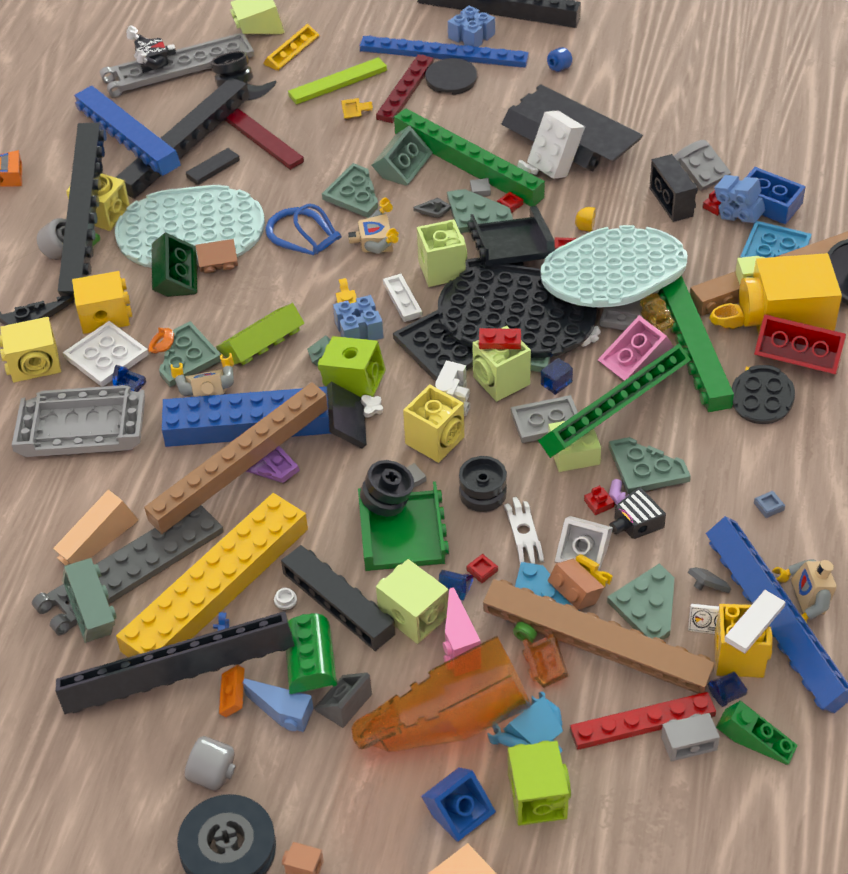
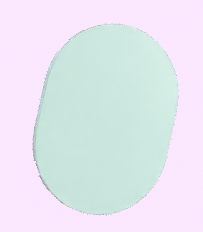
[115,185,265,268]
[541,225,687,307]

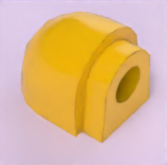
[575,207,596,232]

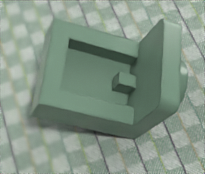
[307,335,331,366]

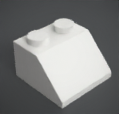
[555,516,613,571]

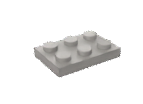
[511,395,578,443]

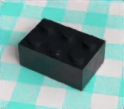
[649,154,698,222]

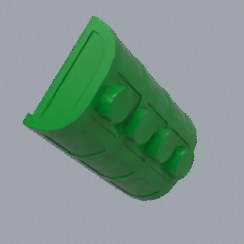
[286,613,337,694]

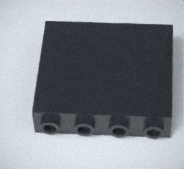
[468,206,555,267]

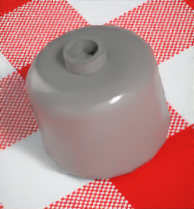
[37,218,66,260]
[184,736,236,790]

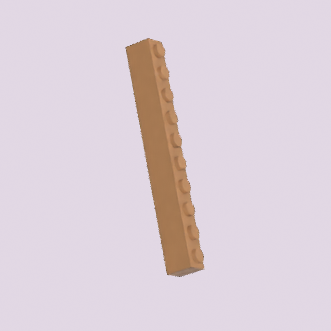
[690,231,848,316]
[144,382,328,534]
[483,579,715,694]

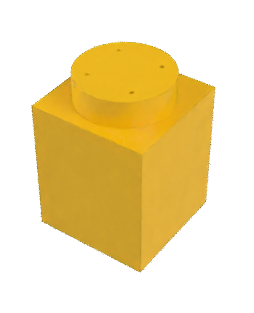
[739,253,842,335]

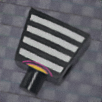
[609,487,666,539]

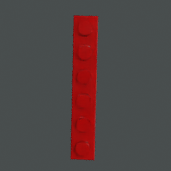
[570,692,716,750]

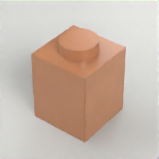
[282,842,324,874]

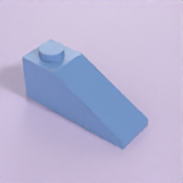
[243,679,314,732]

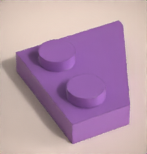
[246,446,300,483]

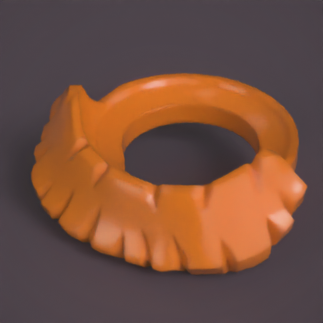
[148,327,174,354]

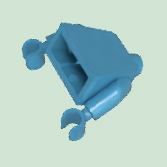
[487,692,563,753]

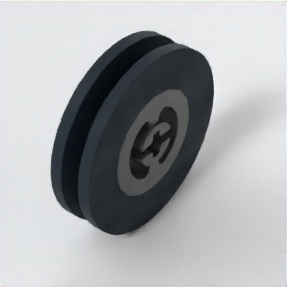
[177,794,276,874]

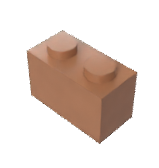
[196,239,238,273]
[547,558,604,610]

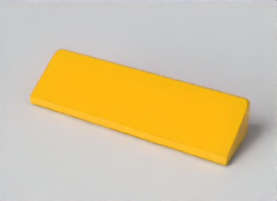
[263,24,320,71]

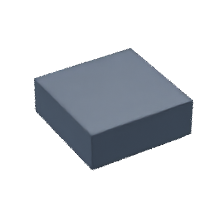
[754,491,785,518]

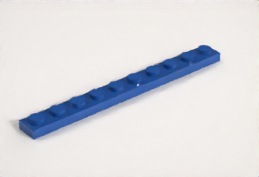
[359,36,529,68]

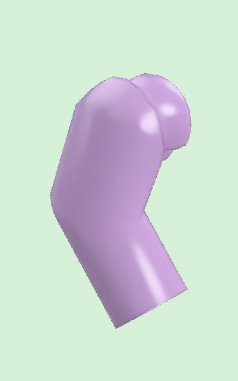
[609,479,629,505]

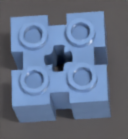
[448,6,495,47]
[714,175,765,223]
[333,295,384,340]

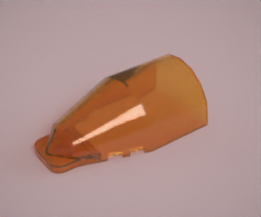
[351,636,531,752]

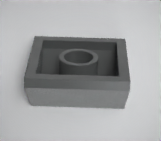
[314,672,372,728]

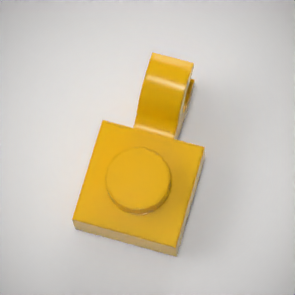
[341,98,373,119]
[335,278,357,303]
[575,554,613,587]

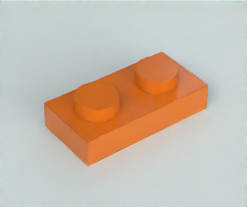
[219,665,245,717]

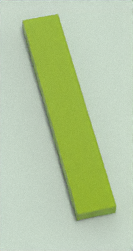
[288,57,387,105]

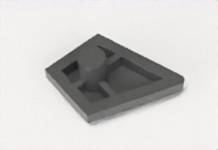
[413,198,451,218]
[687,567,731,593]

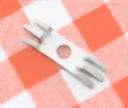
[504,497,544,564]

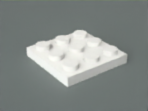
[63,321,149,387]

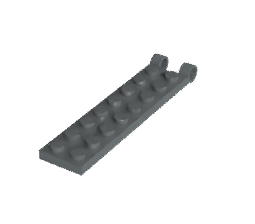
[32,505,224,635]

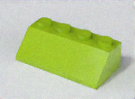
[215,303,305,365]

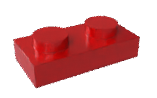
[479,328,521,349]

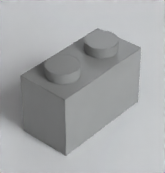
[661,713,720,761]

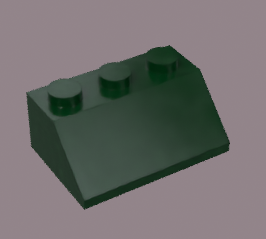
[151,232,197,297]

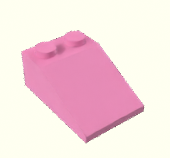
[598,316,674,381]
[443,587,481,677]

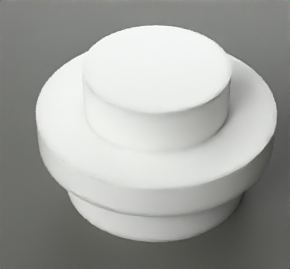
[274,588,297,610]

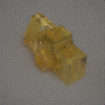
[640,293,675,332]

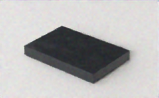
[327,382,367,449]

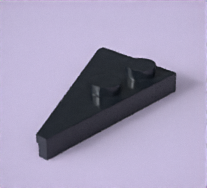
[0,295,74,326]

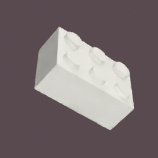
[527,111,585,179]

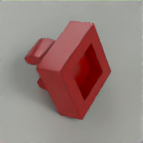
[702,190,721,216]
[584,485,614,515]

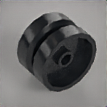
[211,51,253,87]
[459,456,507,512]
[360,460,414,517]

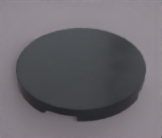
[426,58,477,95]
[732,365,795,424]

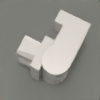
[435,360,470,416]

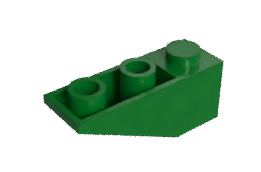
[716,700,798,765]

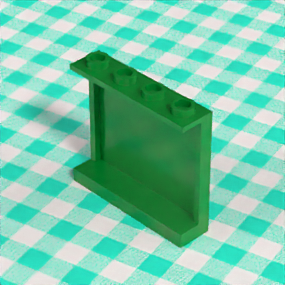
[358,481,449,571]

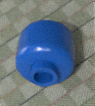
[547,47,572,72]

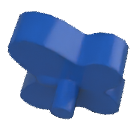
[213,612,230,631]

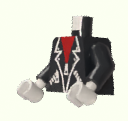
[126,26,176,73]

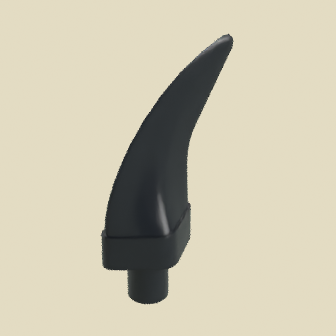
[247,80,277,100]

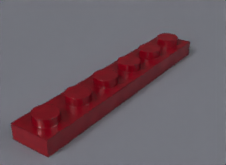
[376,54,434,123]

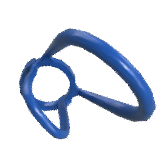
[265,204,342,255]

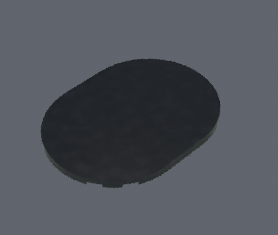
[438,264,597,358]

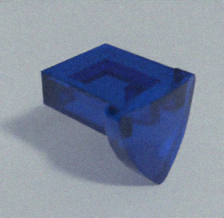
[113,365,146,392]
[438,570,473,601]
[708,672,748,707]

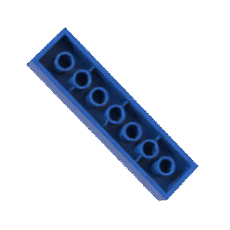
[162,386,332,447]

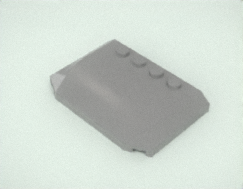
[12,385,145,457]

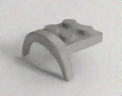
[674,140,731,191]
[600,290,659,330]

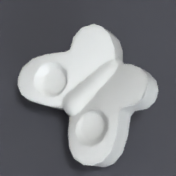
[517,160,539,175]
[581,326,601,347]
[361,395,383,418]

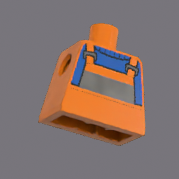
[0,150,22,187]

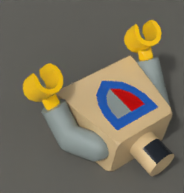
[348,197,399,254]
[170,353,234,397]
[772,559,836,623]

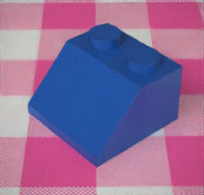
[421,767,496,842]

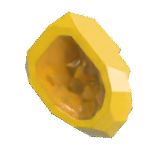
[709,303,744,329]

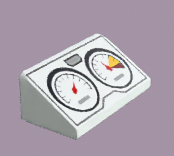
[688,604,719,634]

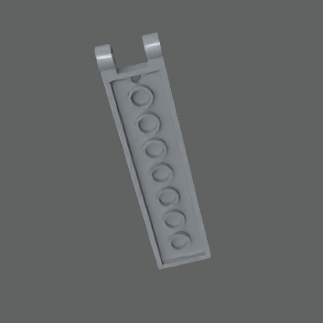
[100,33,254,97]

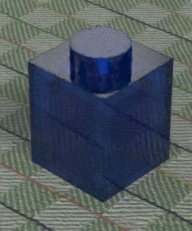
[541,358,573,395]

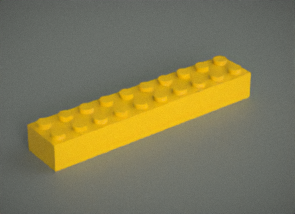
[116,493,308,657]

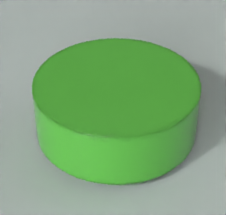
[513,622,537,643]

